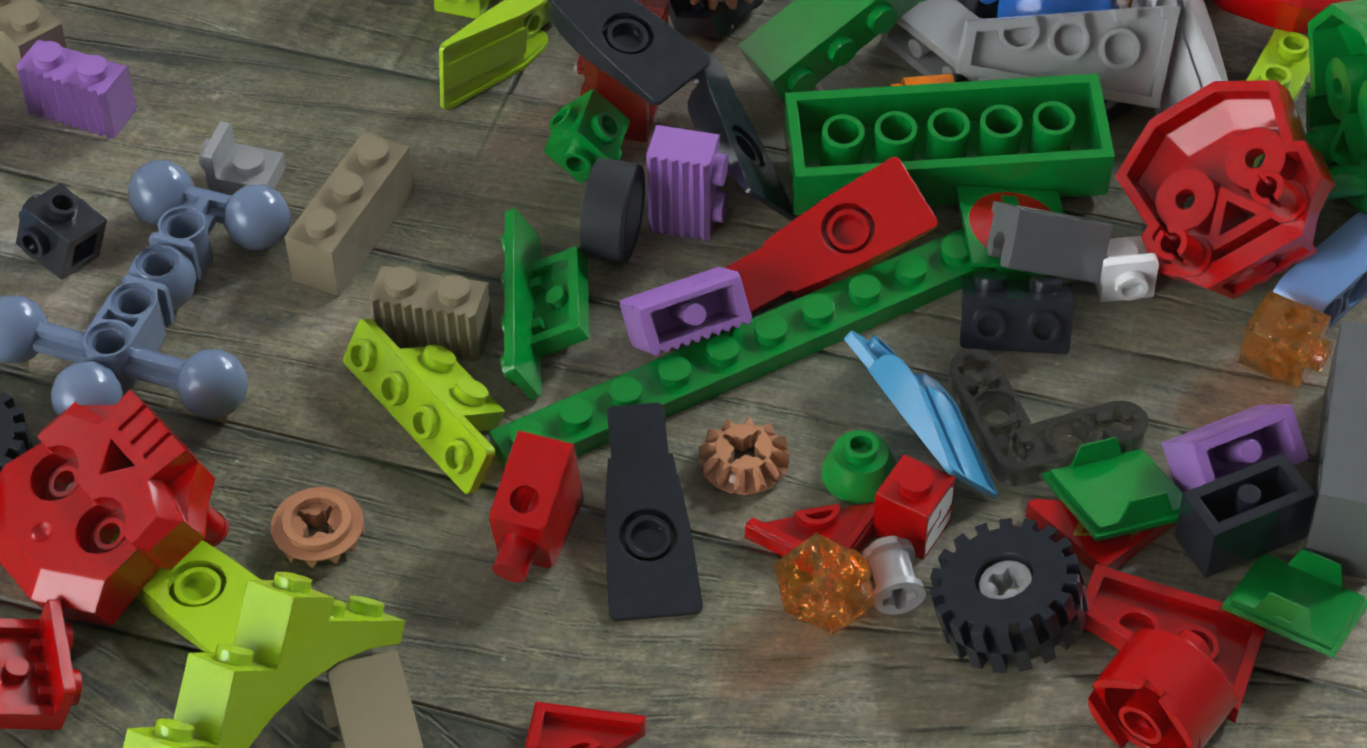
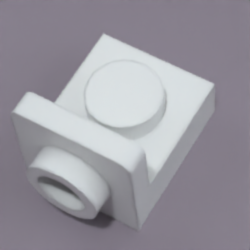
[1095,236,1159,303]

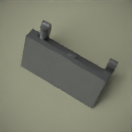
[987,201,1113,284]

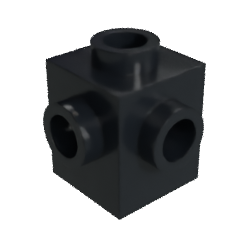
[15,183,107,280]

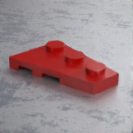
[1084,564,1267,724]

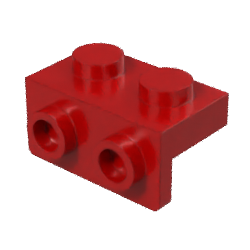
[0,599,82,730]

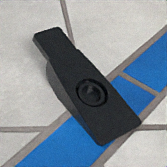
[547,0,711,105]
[688,44,797,221]
[605,403,703,622]

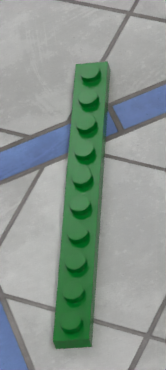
[488,228,993,468]

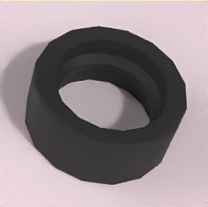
[579,158,645,263]

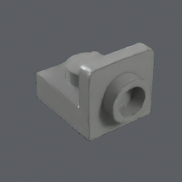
[199,121,286,196]

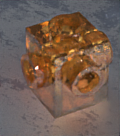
[1238,290,1333,389]
[774,533,876,634]

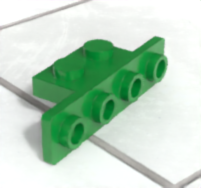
[500,208,590,400]

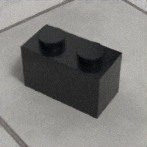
[1175,453,1316,578]

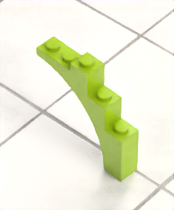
[123,572,406,748]

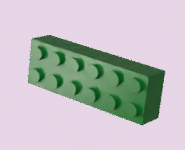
[784,73,1115,215]

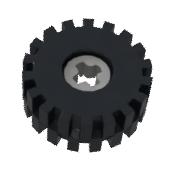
[930,518,1089,673]

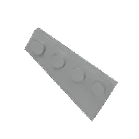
[955,5,1181,109]

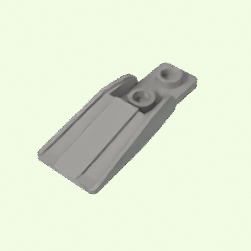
[1132,0,1228,116]

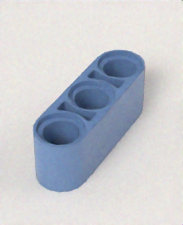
[1269,212,1367,338]

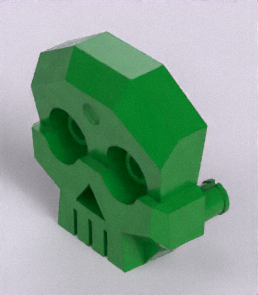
[1304,0,1367,214]

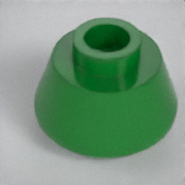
[821,430,897,504]

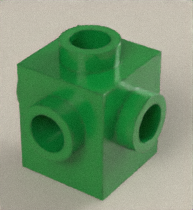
[543,88,630,183]

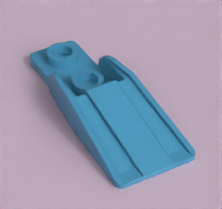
[844,330,998,499]

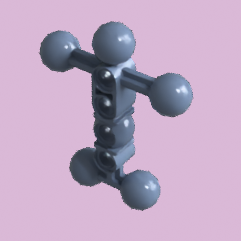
[0,160,291,418]

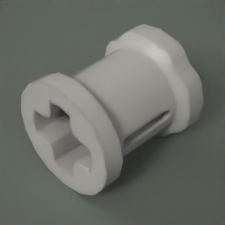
[862,536,926,615]

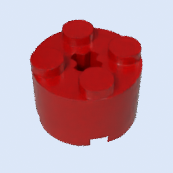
[1088,628,1239,748]

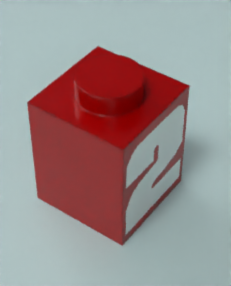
[873,454,955,560]

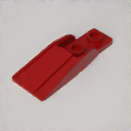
[724,157,938,315]

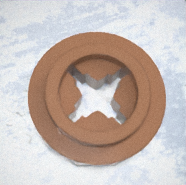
[699,416,790,495]
[271,487,365,569]

